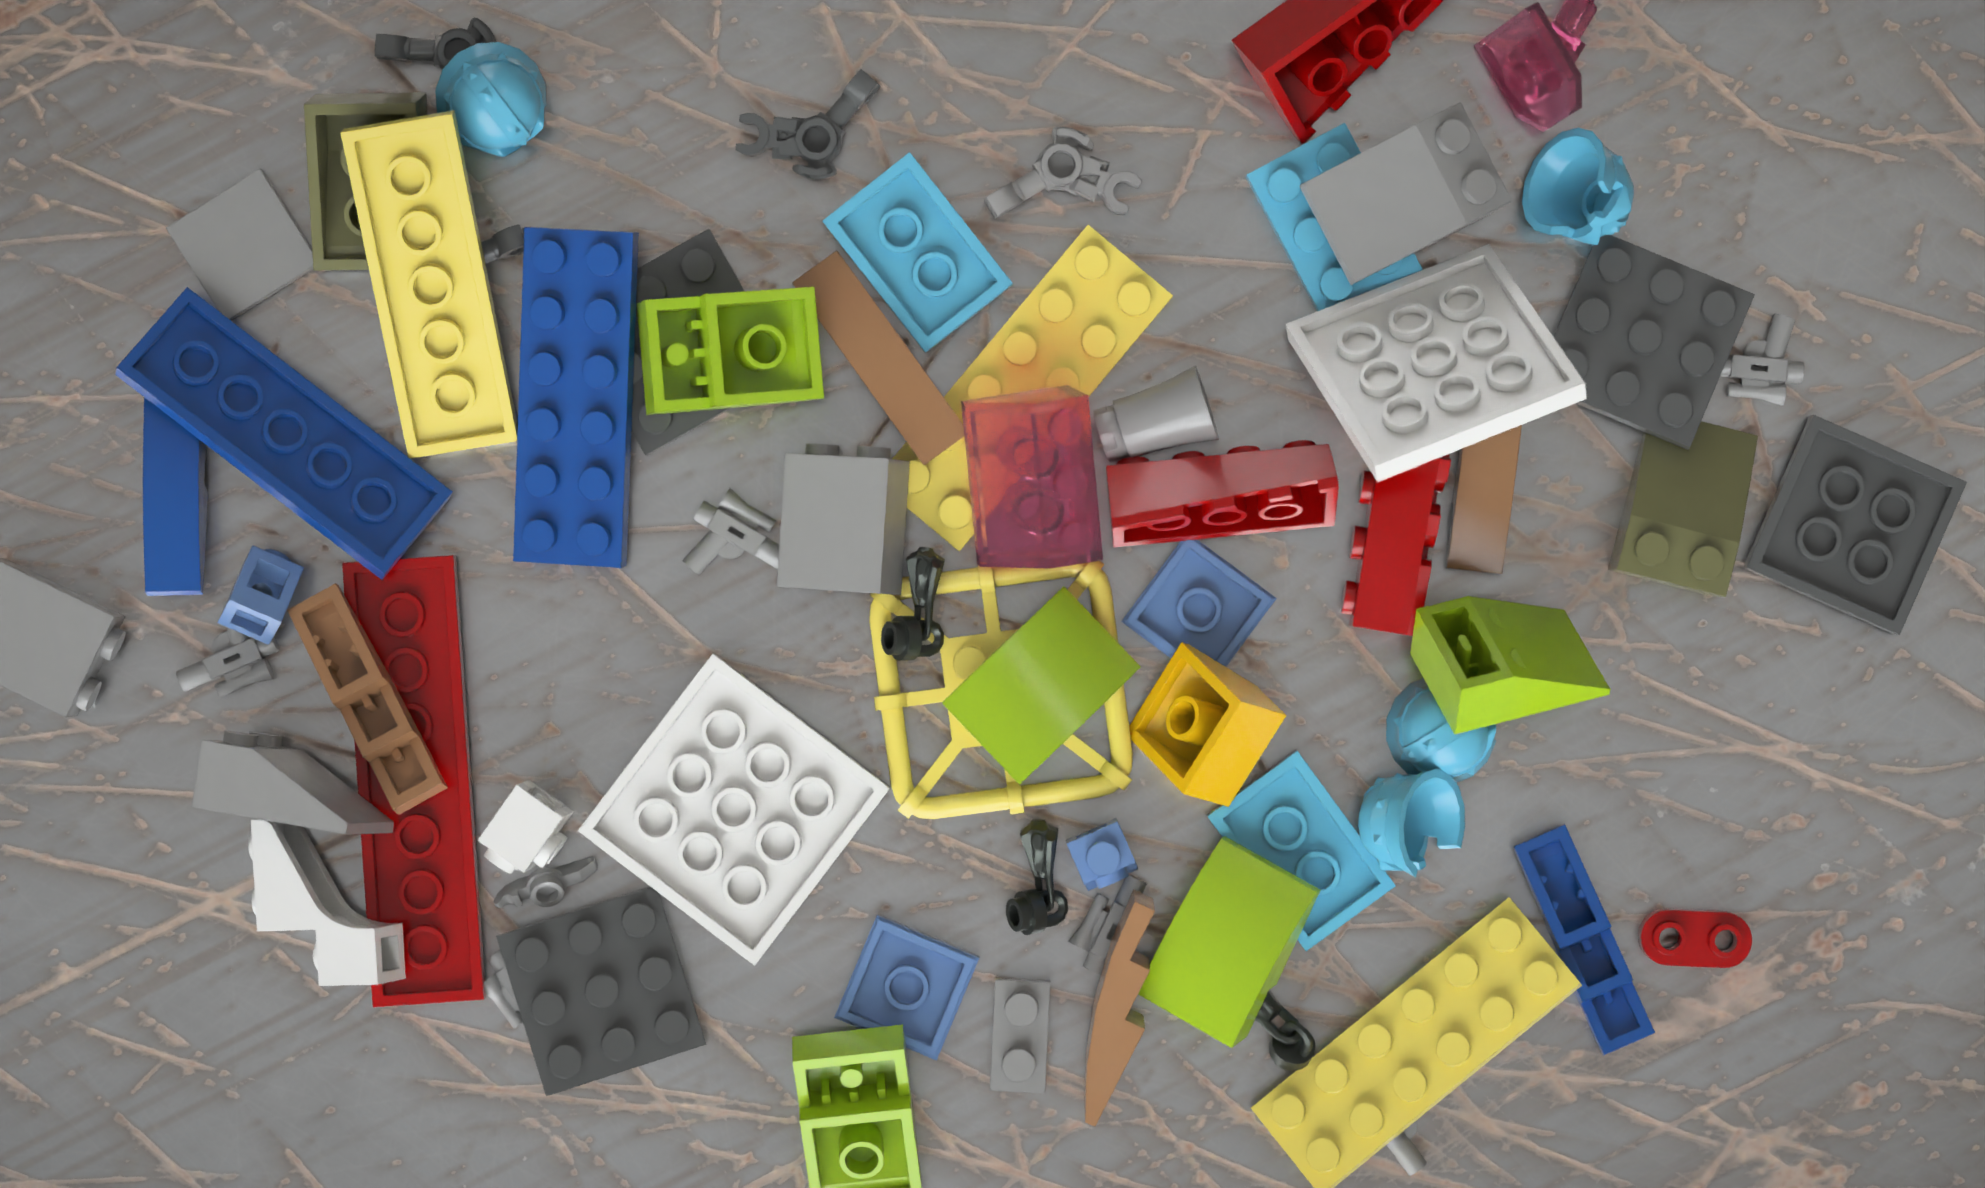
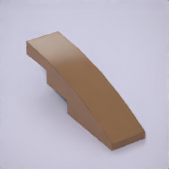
[792,250,969,465]
[1446,425,1522,574]
[287,583,448,815]
[1084,889,1155,1127]

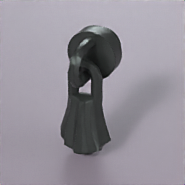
[881,547,945,661]
[1006,819,1068,935]
[1255,990,1315,1071]

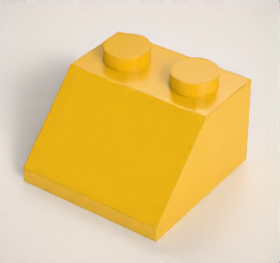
[1129,642,1286,807]

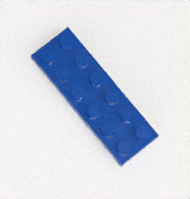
[513,227,639,568]
[115,287,453,580]

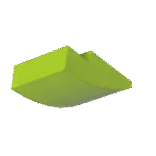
[637,287,824,415]
[942,586,1141,785]
[1138,836,1320,1048]
[792,1024,922,1188]

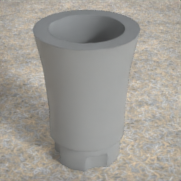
[1093,365,1219,462]

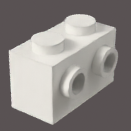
[477,780,574,874]

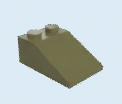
[304,92,428,271]
[1608,421,1758,597]

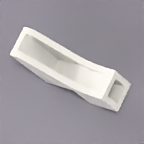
[248,819,406,986]

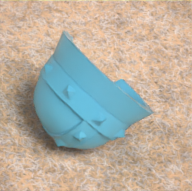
[435,42,547,157]
[1522,127,1634,245]
[1386,678,1496,783]
[1358,769,1465,878]

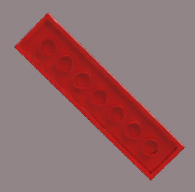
[342,555,486,1007]

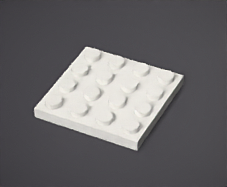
[1286,244,1587,482]
[578,653,890,966]

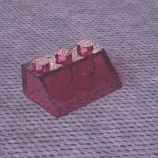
[961,385,1103,569]

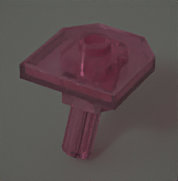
[1474,0,1597,132]

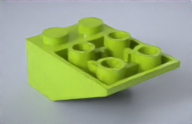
[1410,596,1611,735]

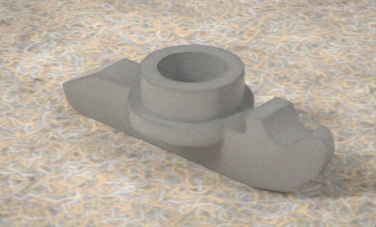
[494,857,597,908]

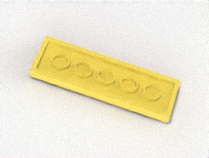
[341,110,518,459]
[892,225,1173,552]
[1251,897,1582,1188]

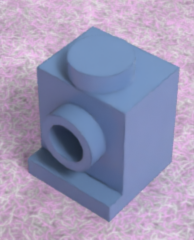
[217,545,304,645]
[1066,818,1138,891]

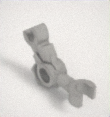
[984,127,1142,219]

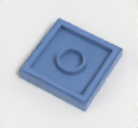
[1121,540,1277,667]
[834,914,980,1061]

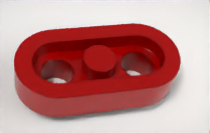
[1638,908,1752,968]

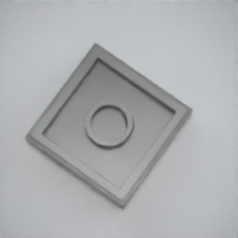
[166,168,313,321]

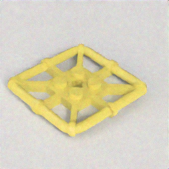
[869,555,1133,819]

